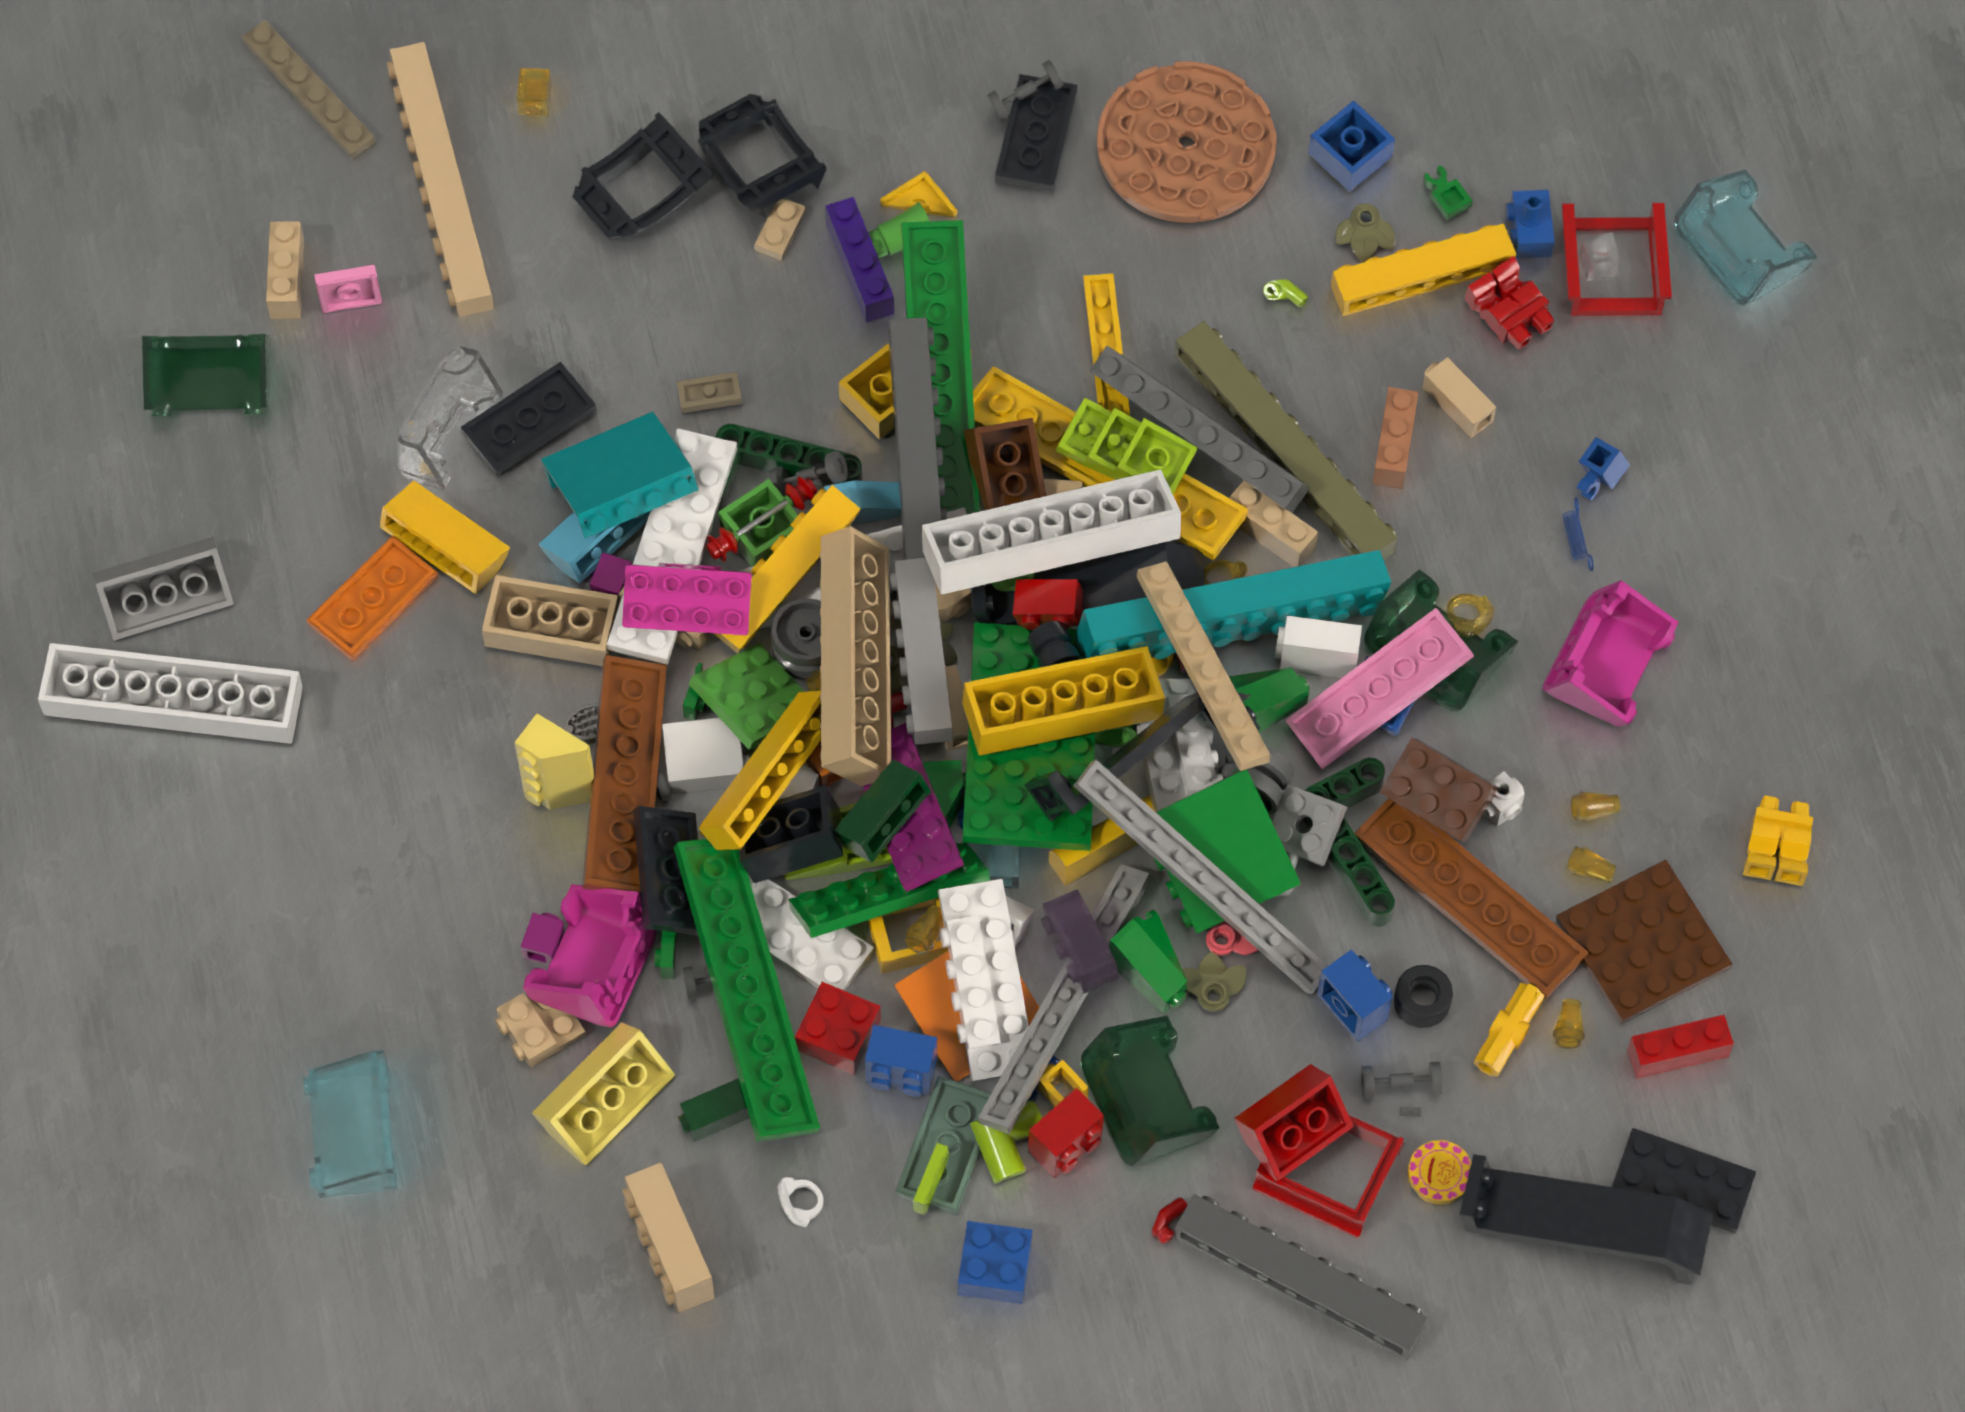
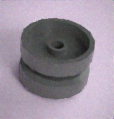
[771,598,821,679]
[1217,746,1295,815]

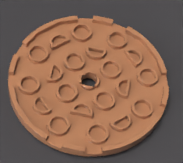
[1097,61,1277,223]

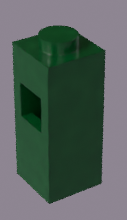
[677,1078,750,1142]

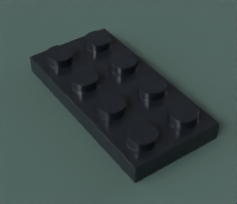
[995,74,1078,192]
[460,361,597,476]
[633,806,698,935]
[1612,1128,1757,1233]

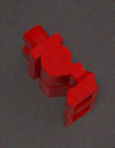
[1464,256,1555,350]

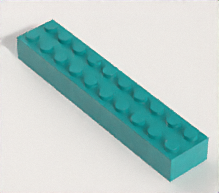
[1074,550,1391,659]

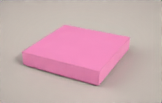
[314,264,382,313]

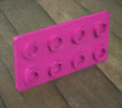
[622,562,752,635]

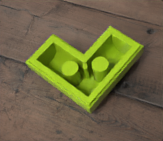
[970,1101,1042,1184]

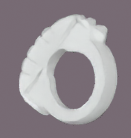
[778,1177,824,1227]

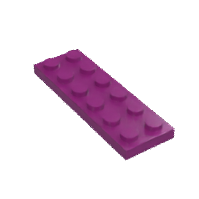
[863,723,964,892]

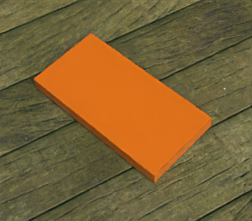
[307,535,439,661]

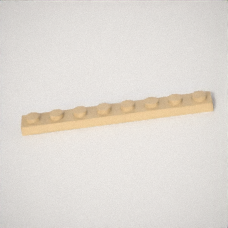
[1137,561,1271,771]

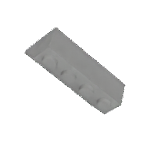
[93,537,234,641]

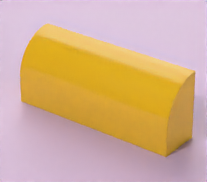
[380,480,510,594]
[1048,794,1154,886]

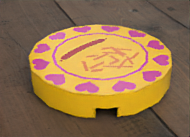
[1407,1140,1471,1205]

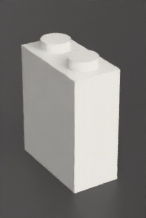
[1275,616,1362,678]
[662,718,749,794]

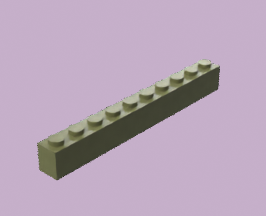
[1174,321,1398,560]

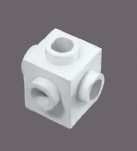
[1483,771,1525,827]

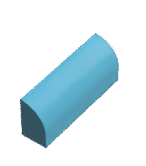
[539,511,650,583]

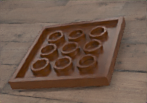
[1555,860,1732,1025]

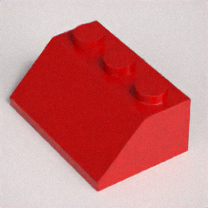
[1234,1064,1354,1181]

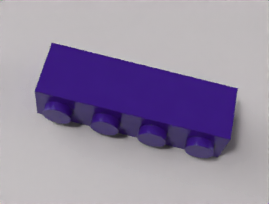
[825,197,894,323]

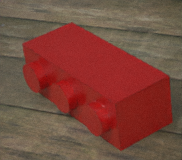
[1627,1014,1734,1079]

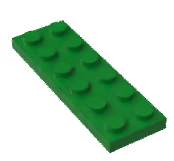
[788,843,990,938]

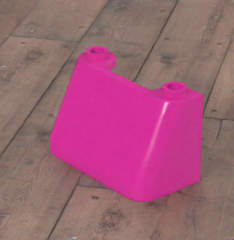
[1542,580,1679,727]
[523,884,657,1027]

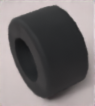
[1393,965,1453,1028]

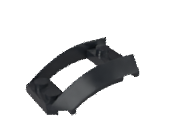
[698,94,827,217]
[572,112,715,240]

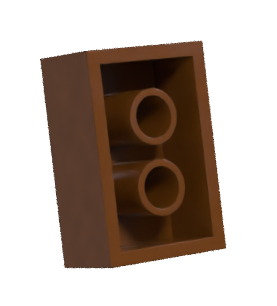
[1380,738,1499,842]

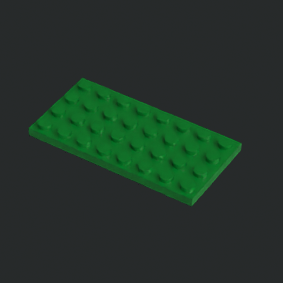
[962,623,1095,851]

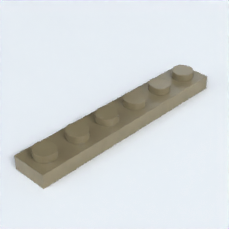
[242,20,376,160]

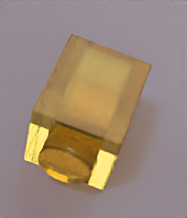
[517,68,552,117]

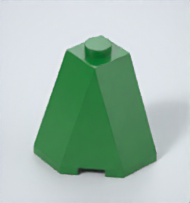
[1229,667,1310,733]
[1108,909,1187,1014]

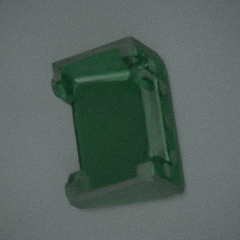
[142,334,271,416]
[1364,569,1518,711]
[1080,1015,1219,1166]

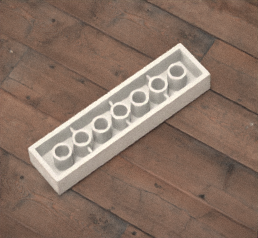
[922,470,1181,595]
[38,643,303,744]

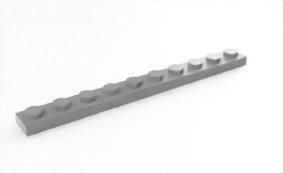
[1073,760,1328,994]
[978,864,1151,1134]

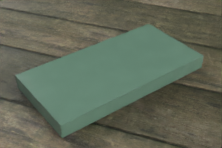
[895,1076,991,1216]

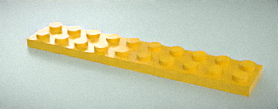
[973,366,1248,561]

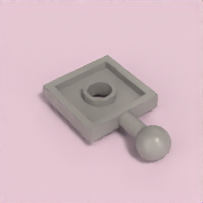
[1272,784,1347,897]

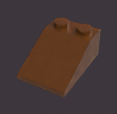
[964,418,1047,510]

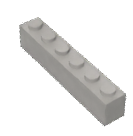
[889,558,953,745]

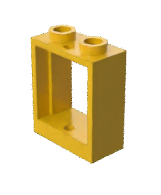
[867,897,948,974]

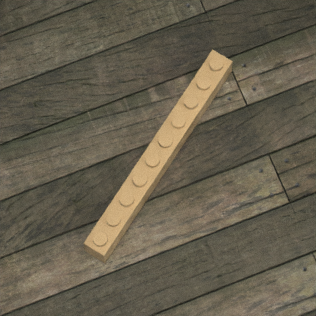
[386,42,494,317]

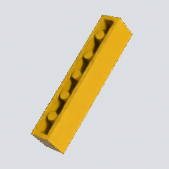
[1331,224,1516,316]
[714,485,861,654]
[698,691,821,850]

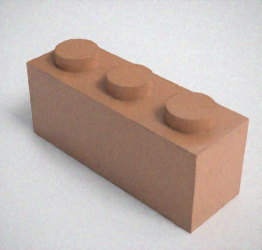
[1372,387,1419,489]

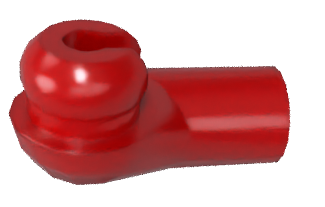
[1151,1197,1188,1244]

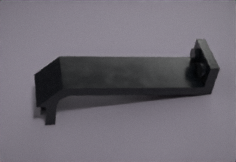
[972,542,1205,625]
[1024,692,1261,821]
[1459,1154,1713,1285]

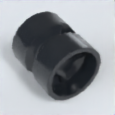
[1028,621,1081,667]

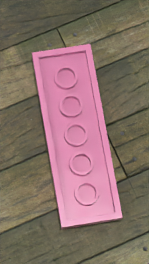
[1285,608,1474,769]

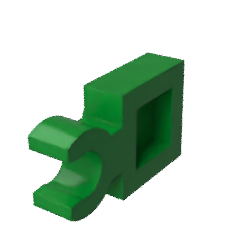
[1423,165,1473,220]
[654,931,677,979]

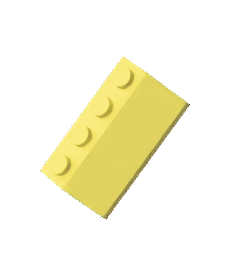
[514,713,594,809]
[532,1022,675,1166]

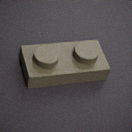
[676,372,742,414]

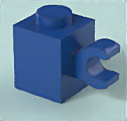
[1576,437,1630,501]

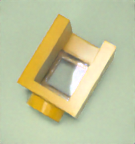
[1038,1060,1089,1107]

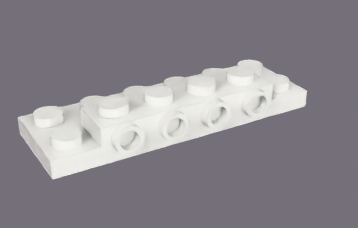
[1136,679,1223,811]
[938,879,1029,1082]

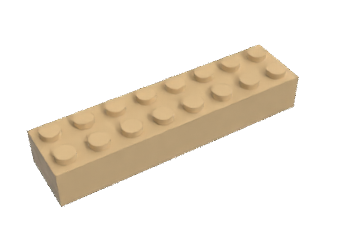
[820,526,891,786]

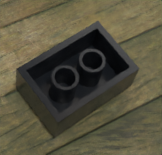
[739,785,843,883]

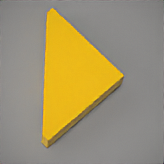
[880,171,957,217]

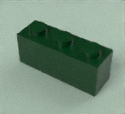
[834,759,931,863]

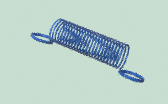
[1562,497,1594,571]

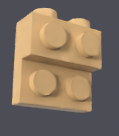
[494,992,586,1068]

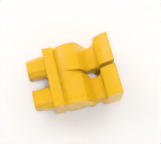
[1742,795,1814,886]

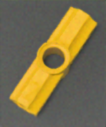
[1474,982,1545,1077]

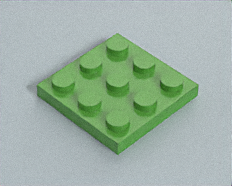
[689,642,805,750]

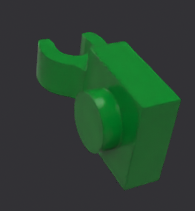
[682,663,707,721]

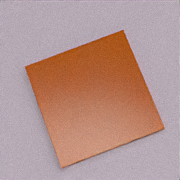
[894,951,1040,1082]

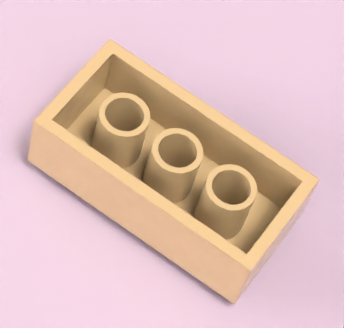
[482,575,619,666]
[622,1162,715,1313]

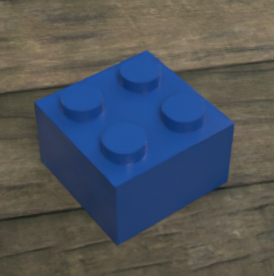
[1308,100,1395,192]
[1317,949,1393,1042]
[865,1025,937,1097]
[957,1221,1033,1305]

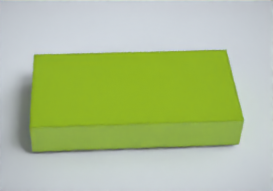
[913,1143,949,1215]

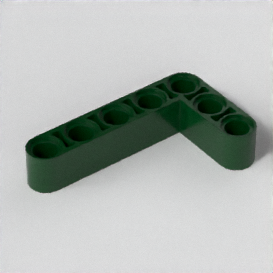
[715,423,862,514]
[1303,757,1395,927]

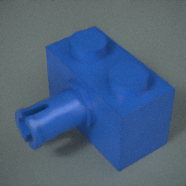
[1505,190,1555,259]

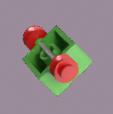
[706,476,818,567]

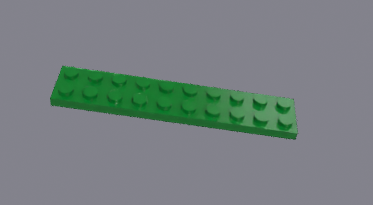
[901,220,980,514]
[674,839,820,1142]

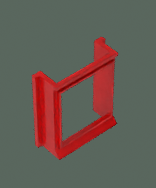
[1561,203,1672,316]
[1252,1115,1405,1239]

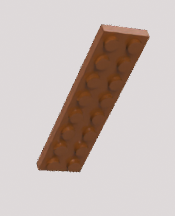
[582,655,667,896]
[1354,798,1589,1000]

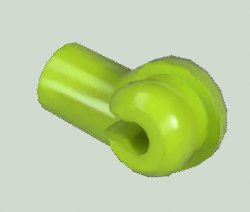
[1263,279,1309,308]

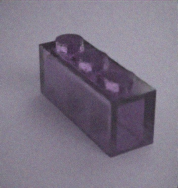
[1041,889,1119,993]

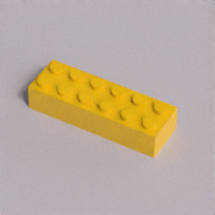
[962,646,1165,756]

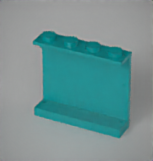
[541,411,698,539]

